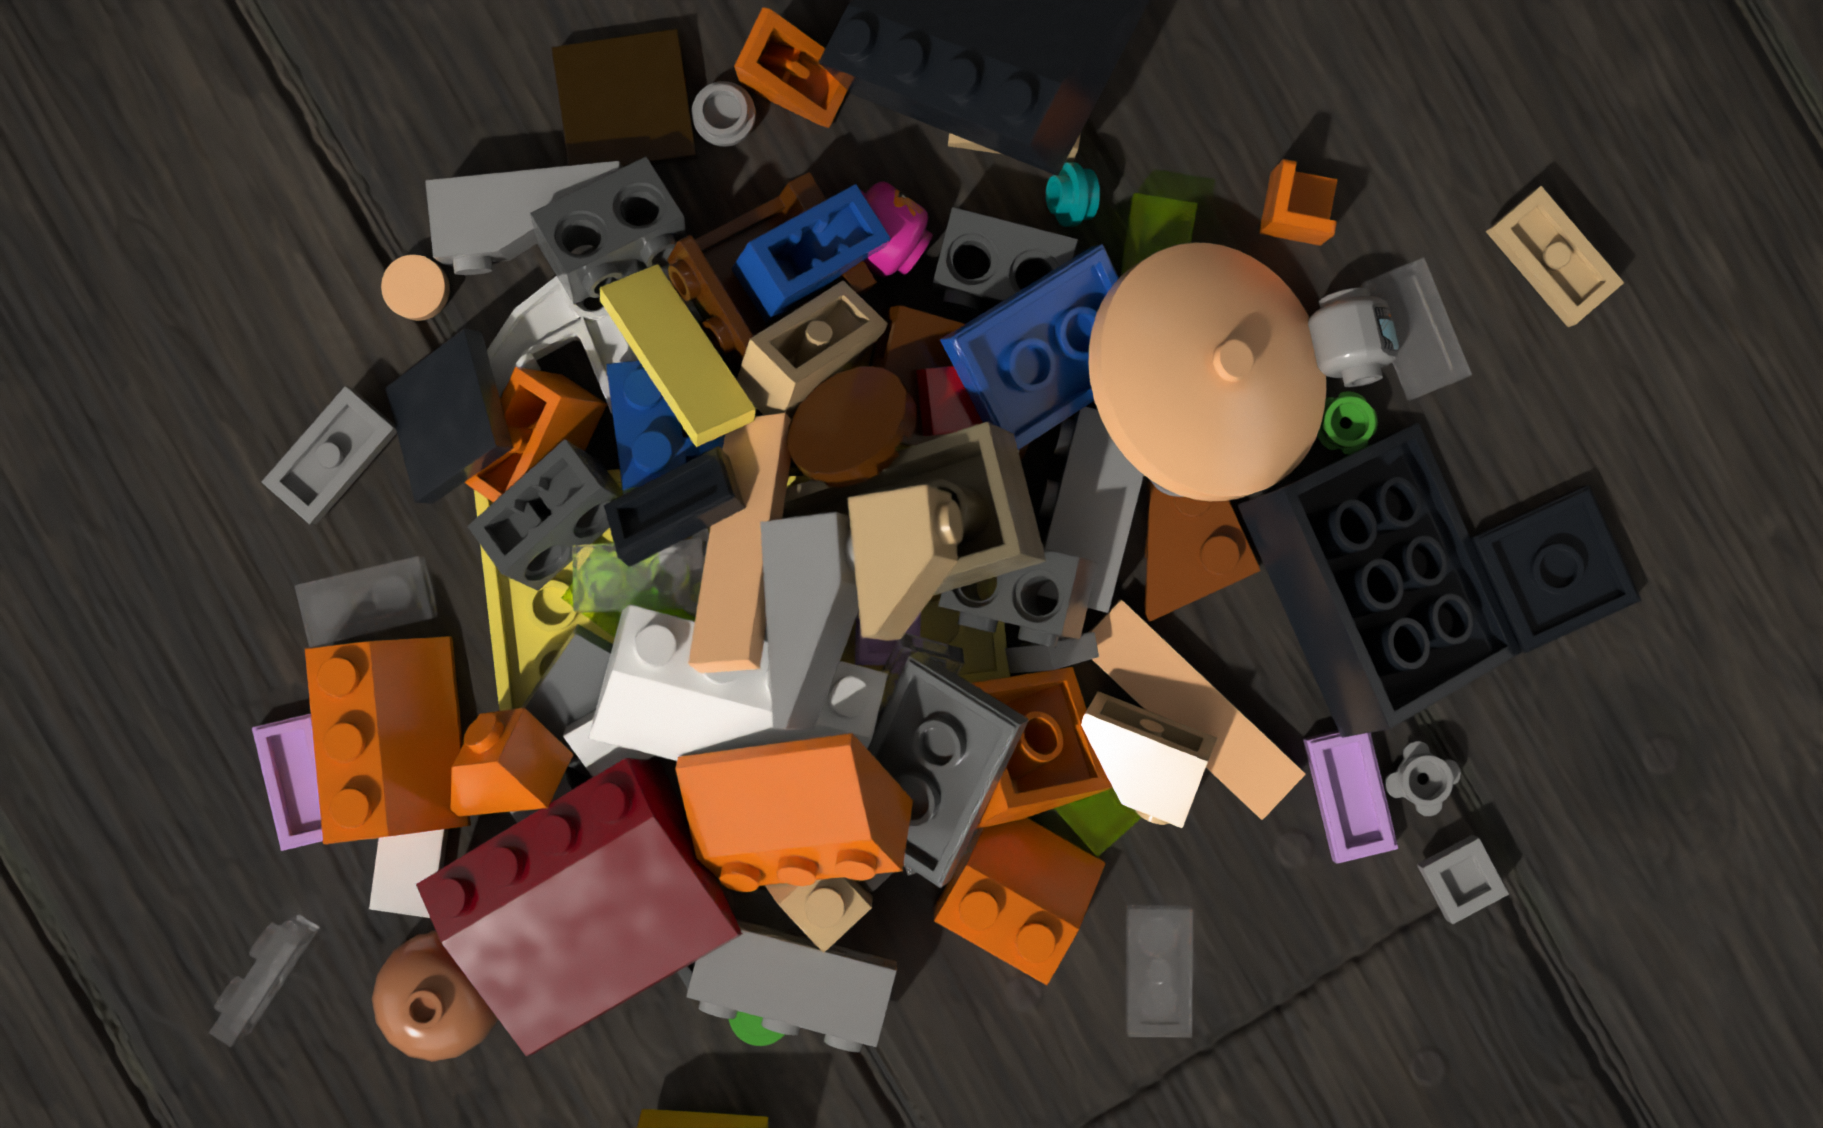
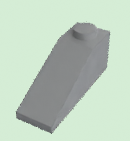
[425,161,623,275]
[760,512,859,730]

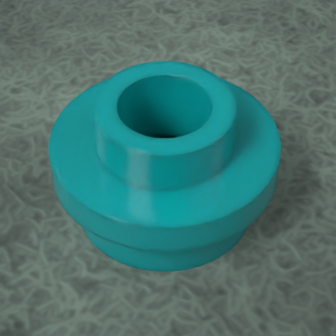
[1046,162,1100,227]

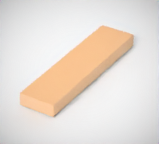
[688,413,792,673]
[1089,599,1306,820]

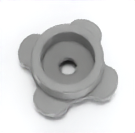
[1384,741,1461,816]

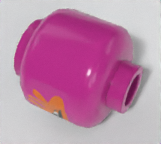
[860,181,933,278]

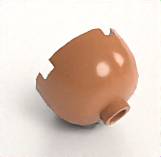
[372,930,498,1062]

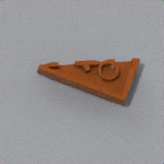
[1143,478,1261,622]

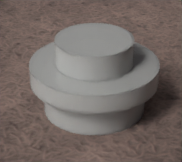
[692,81,756,147]

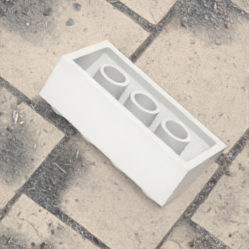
[588,605,888,761]

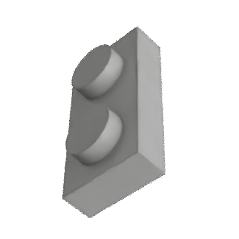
[262,386,397,525]

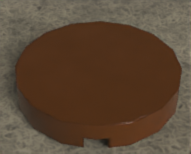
[787,366,916,488]

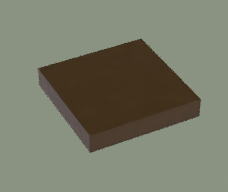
[551,29,698,167]

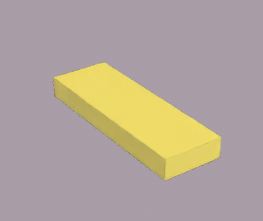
[600,264,756,447]

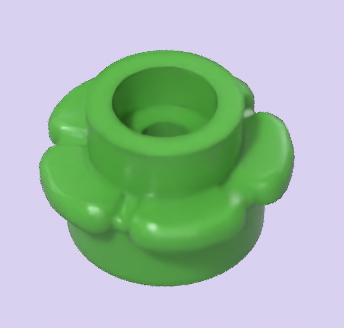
[1317,391,1378,454]

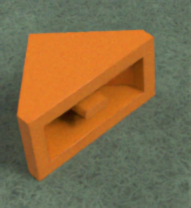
[734,7,847,128]

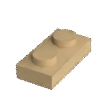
[1486,186,1624,327]

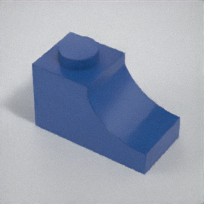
[731,184,891,323]

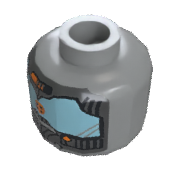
[1308,288,1399,387]

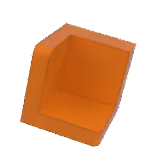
[1259,159,1337,246]

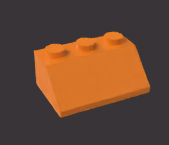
[305,636,471,844]
[675,733,913,892]

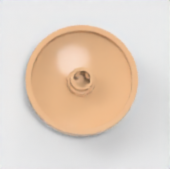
[1088,243,1326,501]

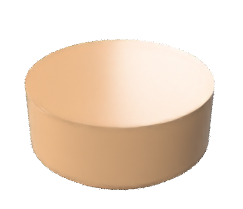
[381,255,450,321]

